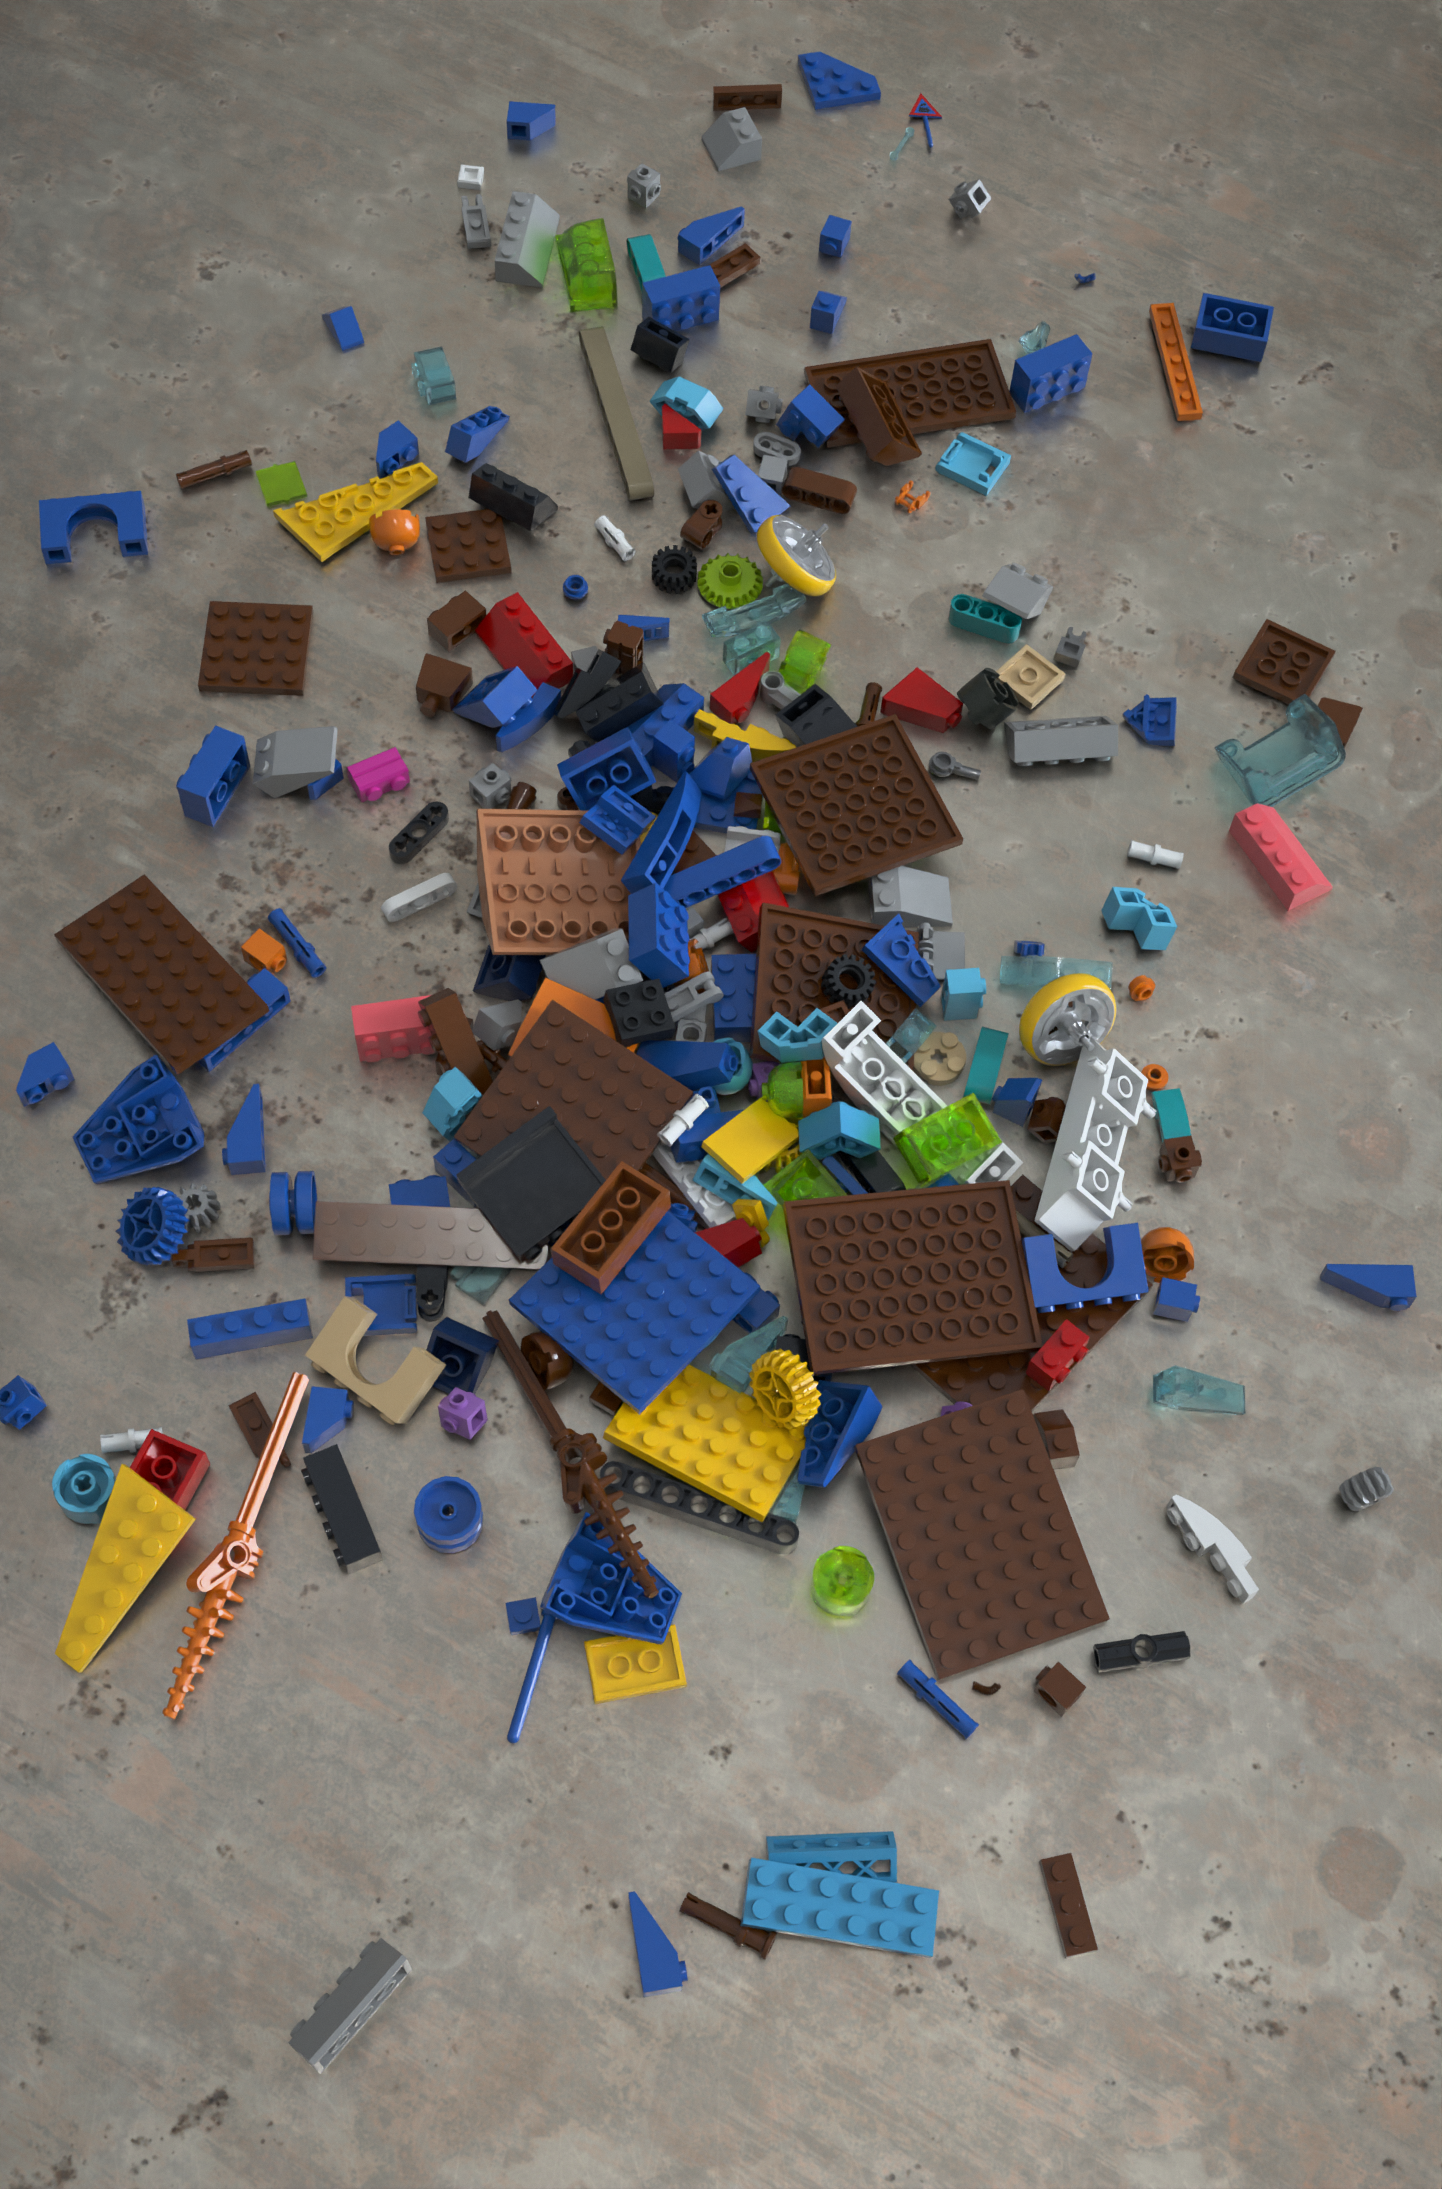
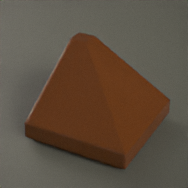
[734,792,762,819]

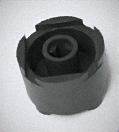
[957,668,1018,730]

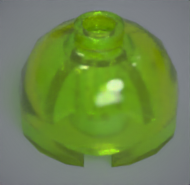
[762,1062,803,1118]

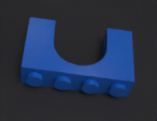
[39,491,148,565]
[1021,1223,1149,1313]

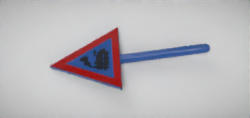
[909,93,942,148]

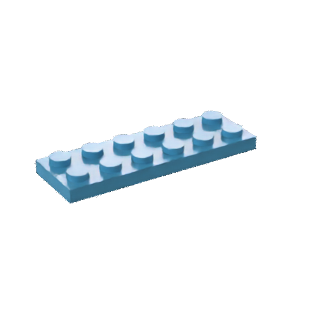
[740,1857,939,1958]

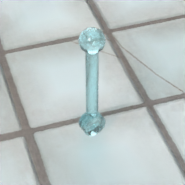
[889,127,914,161]

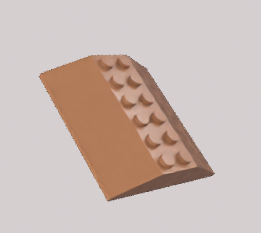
[476,809,641,955]

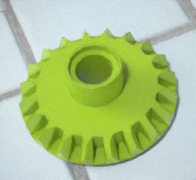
[697,553,763,609]

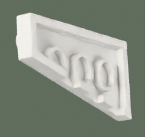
[652,1141,737,1228]

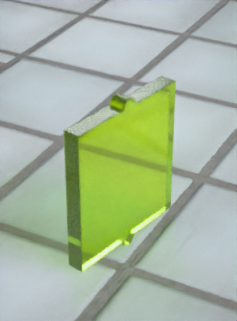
[256,461,307,507]

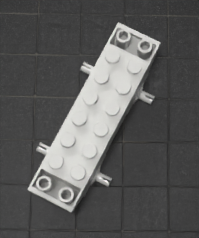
[1035,1037,1156,1252]

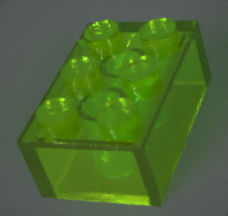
[893,1093,1002,1188]

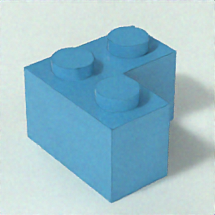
[798,1101,881,1160]

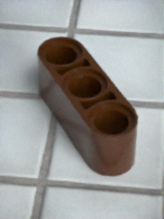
[781,467,857,514]

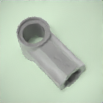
[760,671,801,710]

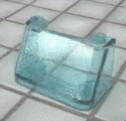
[1214,694,1346,807]

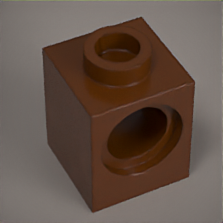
[1034,1661,1086,1717]

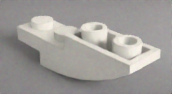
[1166,1494,1259,1604]

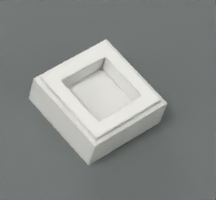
[457,165,484,190]

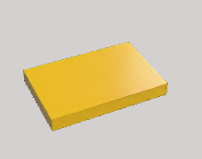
[701,1097,799,1184]
[584,1624,687,1704]

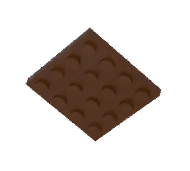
[198,601,313,696]

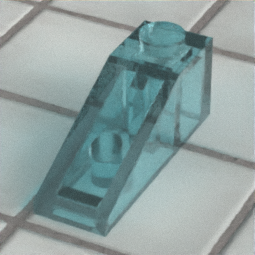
[709,1316,788,1394]
[1153,1365,1246,1415]

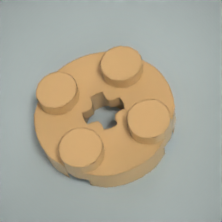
[913,1032,966,1086]

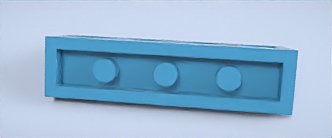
[766,1831,897,1882]

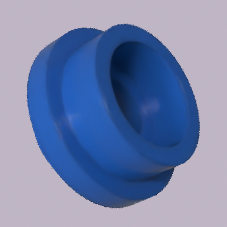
[563,575,588,599]

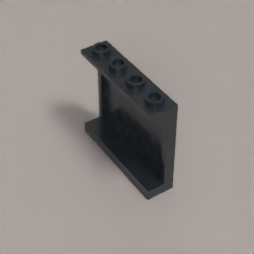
[456,1106,606,1262]

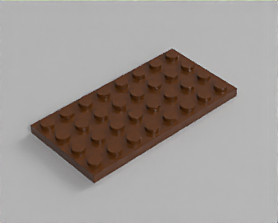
[804,339,1016,448]
[54,874,270,1075]

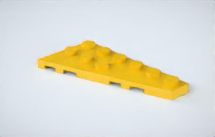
[273,462,438,562]
[55,1464,196,1673]

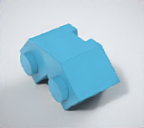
[650,377,724,431]
[1101,887,1177,950]
[758,1008,838,1063]
[422,1067,483,1142]

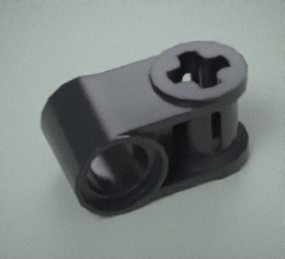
[416,1264,448,1322]

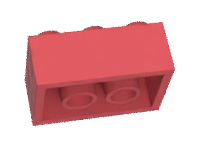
[351,995,435,1062]

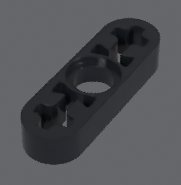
[389,801,449,864]

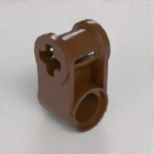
[680,500,722,550]

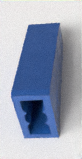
[636,1040,739,1091]

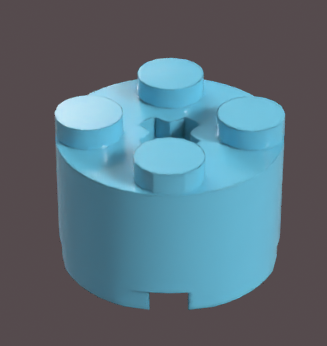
[52,1454,116,1524]

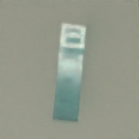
[702,584,806,637]

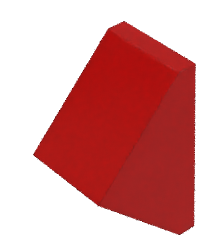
[662,404,702,450]

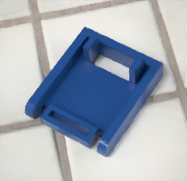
[345,1274,417,1336]

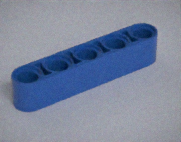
[663,836,781,908]

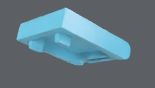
[935,432,1011,496]

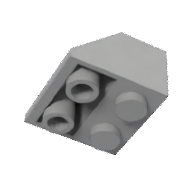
[678,451,735,511]

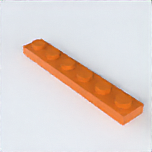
[1149,303,1203,421]

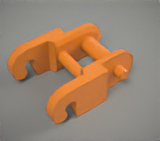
[895,480,931,513]

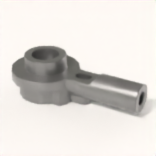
[929,752,981,780]

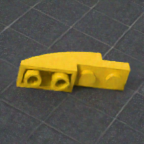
[694,709,796,762]

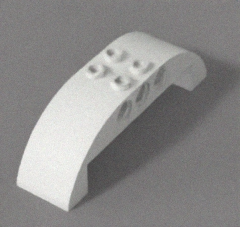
[822,1001,1023,1185]

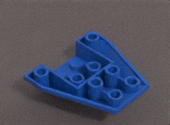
[73,1054,204,1184]
[542,1512,682,1645]

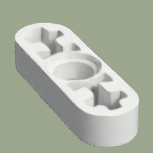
[381,873,457,922]

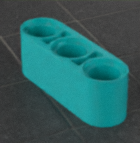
[626,234,666,292]
[948,594,1022,644]
[963,1026,1009,1104]

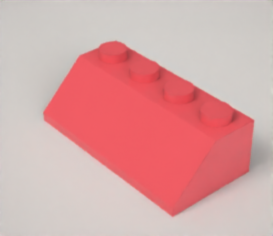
[1229,803,1333,911]

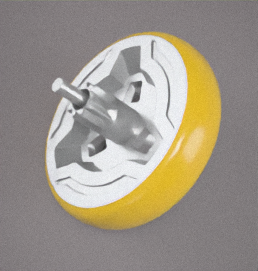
[757,515,836,597]
[1019,973,1116,1066]

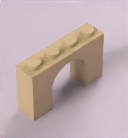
[305,1296,446,1425]

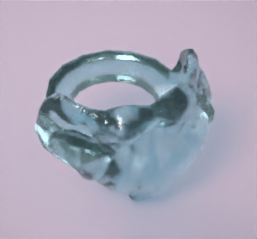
[1018,321,1051,354]

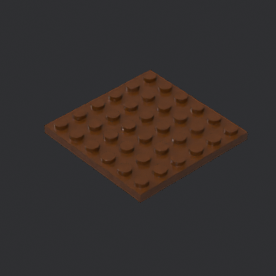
[750,714,964,896]
[749,902,919,1072]
[454,1000,693,1180]

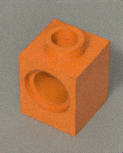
[241,928,287,975]

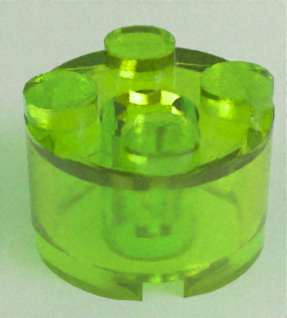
[778,629,832,689]
[811,1546,875,1616]

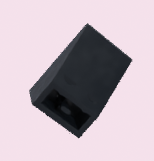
[775,684,858,747]

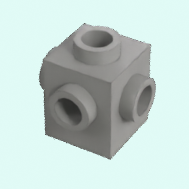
[627,163,661,208]
[948,179,991,219]
[746,386,783,423]
[469,763,512,809]

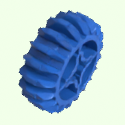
[115,1187,190,1266]

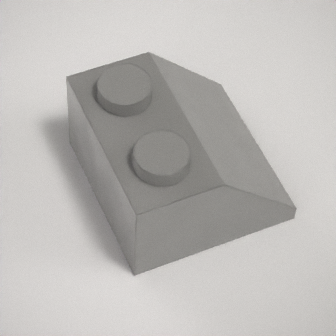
[701,107,762,171]
[982,563,1053,619]

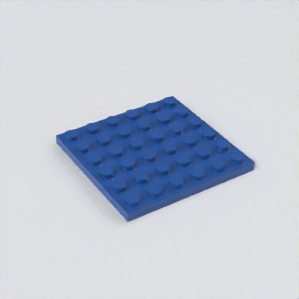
[509,1211,760,1415]

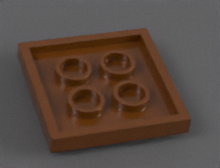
[425,509,512,583]
[1232,619,1336,709]

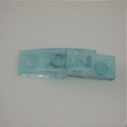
[1000,956,1113,990]

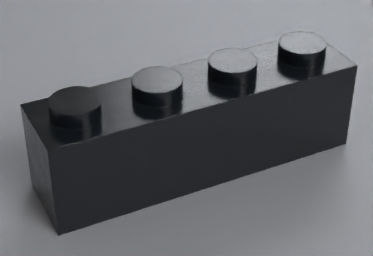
[301,1444,383,1574]

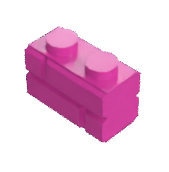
[347,747,410,803]

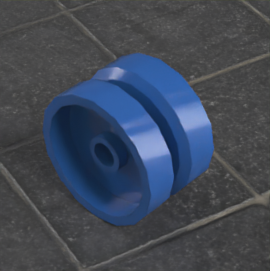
[269,1171,317,1235]
[414,1476,483,1554]

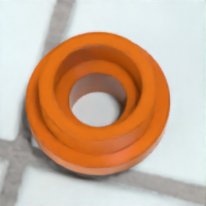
[1128,975,1155,1001]
[1141,1064,1169,1091]

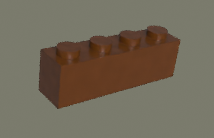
[418,988,493,1095]

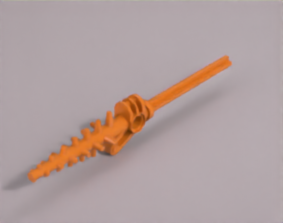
[162,1372,309,1720]

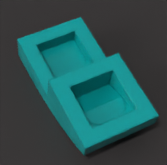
[1151,1088,1191,1143]

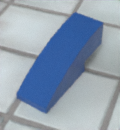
[496,682,561,753]

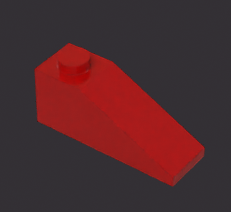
[709,652,771,725]

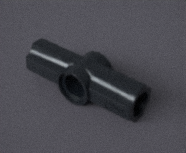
[1093,1631,1191,1673]

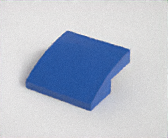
[579,785,656,855]

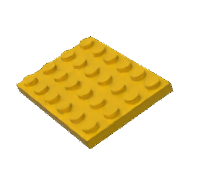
[603,1364,807,1522]

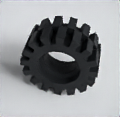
[652,545,697,594]
[821,954,876,1009]

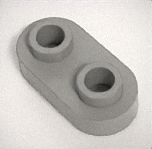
[753,432,801,466]

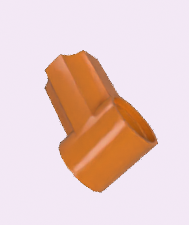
[773,842,800,895]

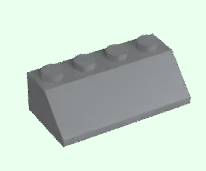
[495,191,560,288]
[1004,716,1118,766]
[288,1938,412,2074]

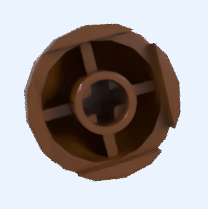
[520,1331,574,1390]

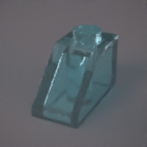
[886,1008,936,1063]

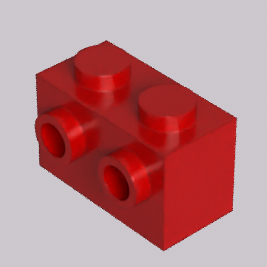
[1026,1319,1090,1392]

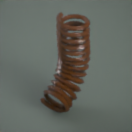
[972,1681,1001,1695]

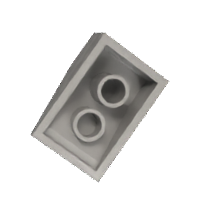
[253,726,338,798]
[868,866,953,928]
[539,928,643,999]

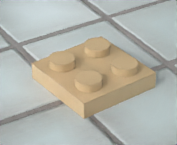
[996,644,1065,710]

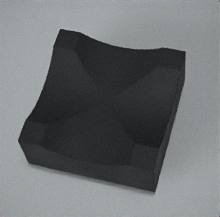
[603,979,676,1048]

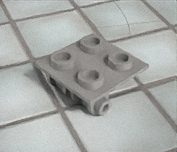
[910,923,965,980]

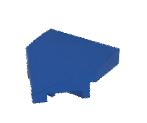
[1122,694,1177,746]

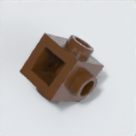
[1027,1097,1066,1143]
[1158,1135,1202,1183]

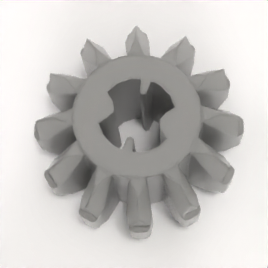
[177,1183,221,1233]
[1339,1467,1394,1511]

